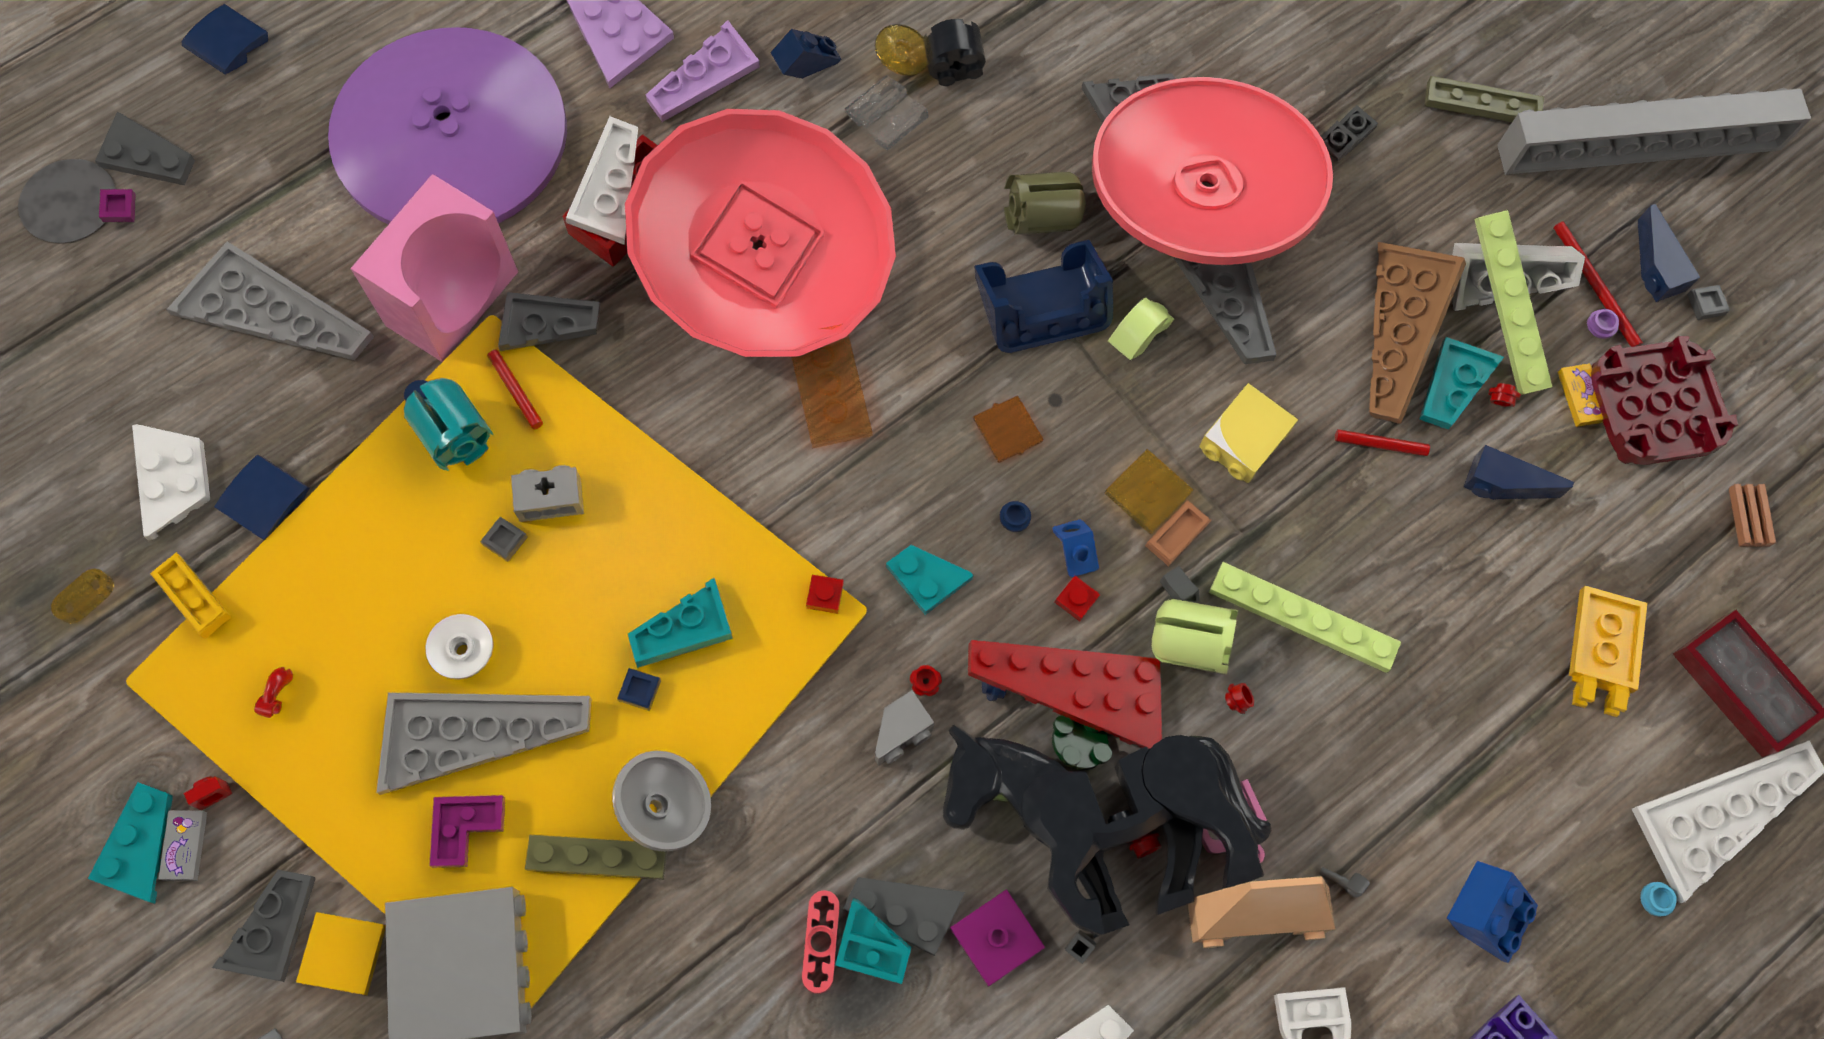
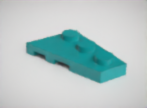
[1419,337,1504,430]
[88,782,173,904]

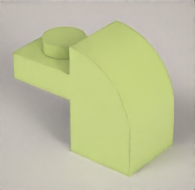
[1108,298,1174,360]

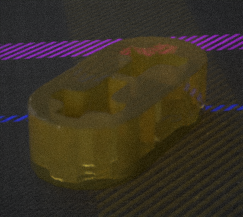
[51,568,114,624]

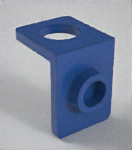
[1053,519,1099,577]

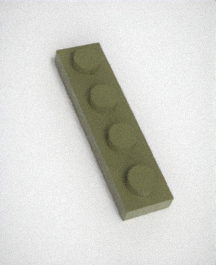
[1425,76,1544,122]
[525,835,667,880]

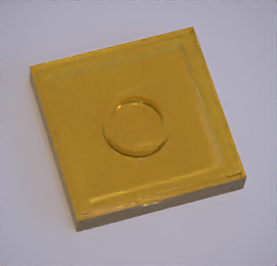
[1104,449,1194,535]

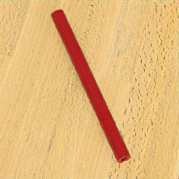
[1553,221,1643,347]

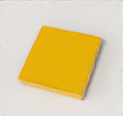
[296,912,386,996]

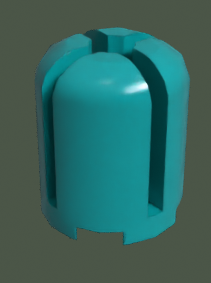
[404,378,494,471]

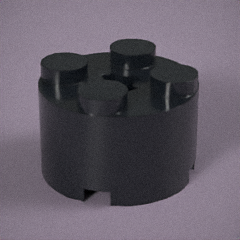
[923,19,986,86]

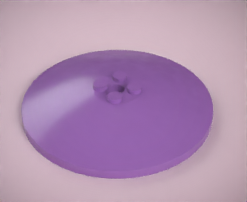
[328,27,567,225]

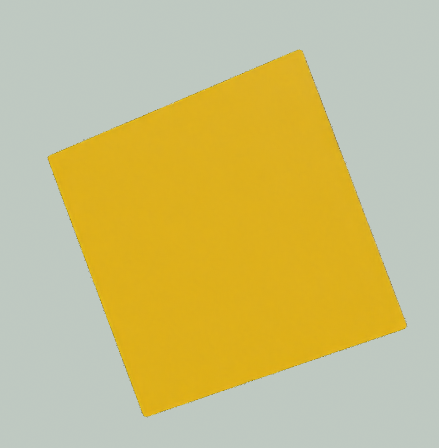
[126,315,867,1009]

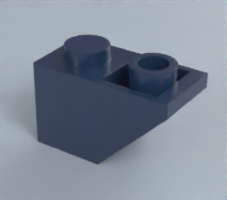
[770,29,842,79]

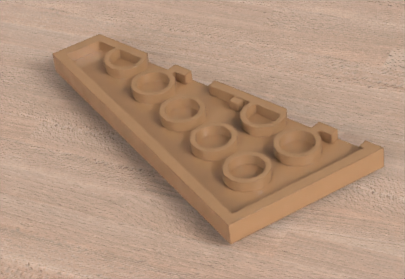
[1369,242,1466,424]

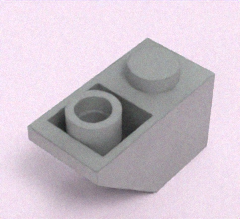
[875,690,934,765]

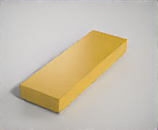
[150,552,231,639]

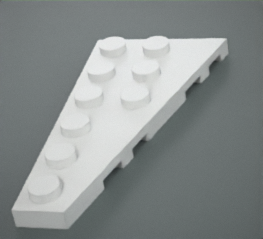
[1632,740,1824,903]

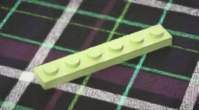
[1474,210,1552,395]
[1209,562,1401,673]

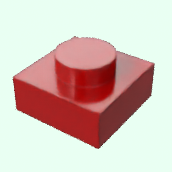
[806,574,844,614]
[1054,576,1100,622]
[183,776,233,811]

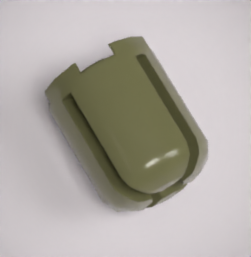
[1004,172,1086,235]

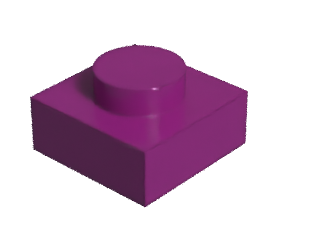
[99,189,136,222]

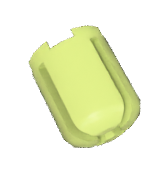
[1151,599,1238,675]

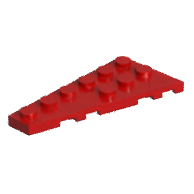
[968,640,1162,748]

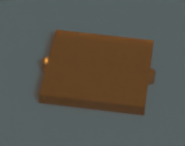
[973,395,1044,463]

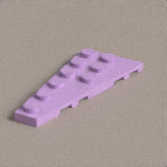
[566,0,674,88]

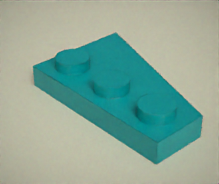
[628,578,733,668]

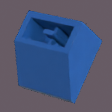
[1447,861,1538,963]

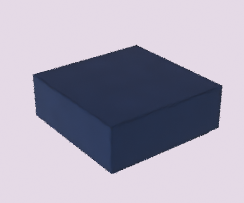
[617,668,661,711]

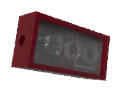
[1673,610,1824,757]

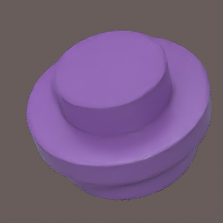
[1587,309,1619,339]

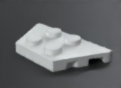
[132,424,210,541]

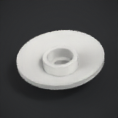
[425,614,493,679]

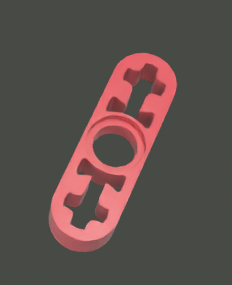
[802,890,840,994]

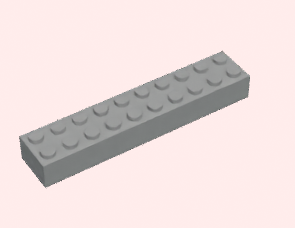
[1497,88,1811,175]

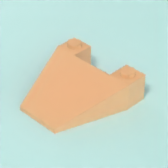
[1188,876,1335,948]

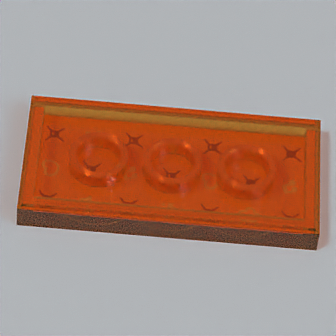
[791,324,873,449]

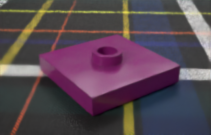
[950,889,1045,987]

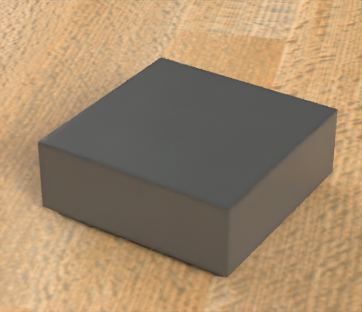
[1687,285,1730,320]
[480,517,527,562]

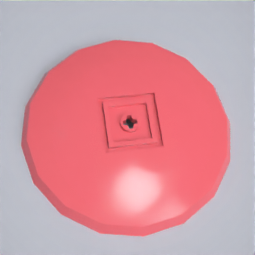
[625,109,896,357]

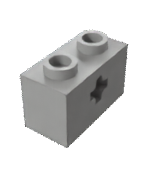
[511,465,584,522]

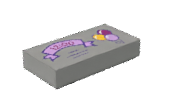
[158,810,207,881]

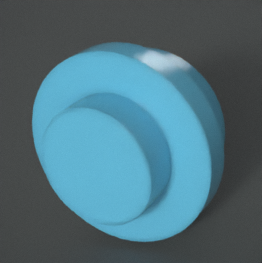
[1640,882,1677,917]

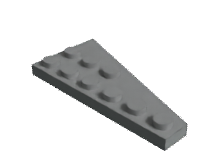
[166,241,374,360]
[376,693,592,795]

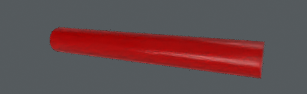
[487,349,543,429]
[1335,429,1430,456]

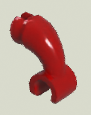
[254,667,293,718]

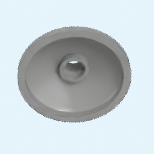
[612,751,711,852]

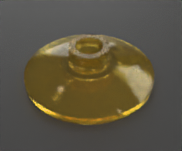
[875,24,927,76]

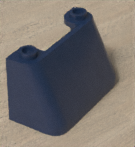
[974,240,1113,353]

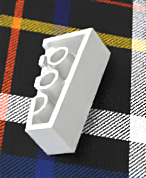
[1452,243,1585,311]

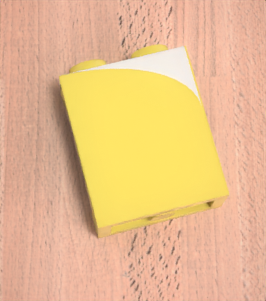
[1199,383,1298,483]

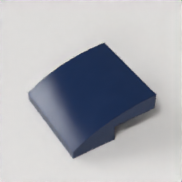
[181,4,268,75]
[214,455,310,540]

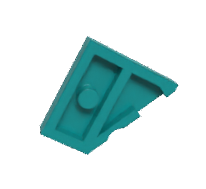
[886,545,974,615]
[835,898,912,984]

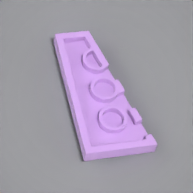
[646,20,760,122]

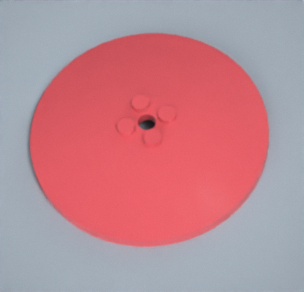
[1092,77,1333,265]

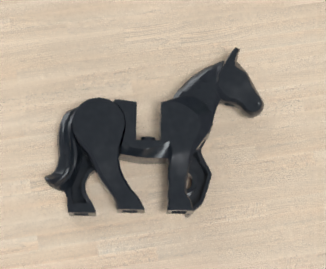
[943,725,1272,938]

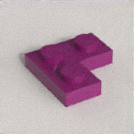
[430,795,505,868]

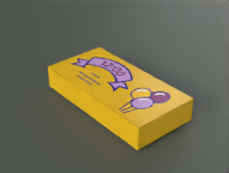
[1557,363,1603,427]

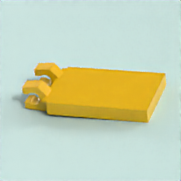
[1569,586,1647,717]

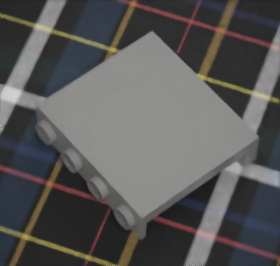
[385,887,532,1039]

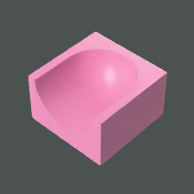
[350,174,518,362]

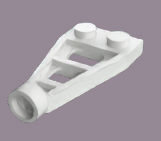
[1274,987,1351,1039]

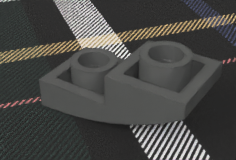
[1321,105,1378,161]

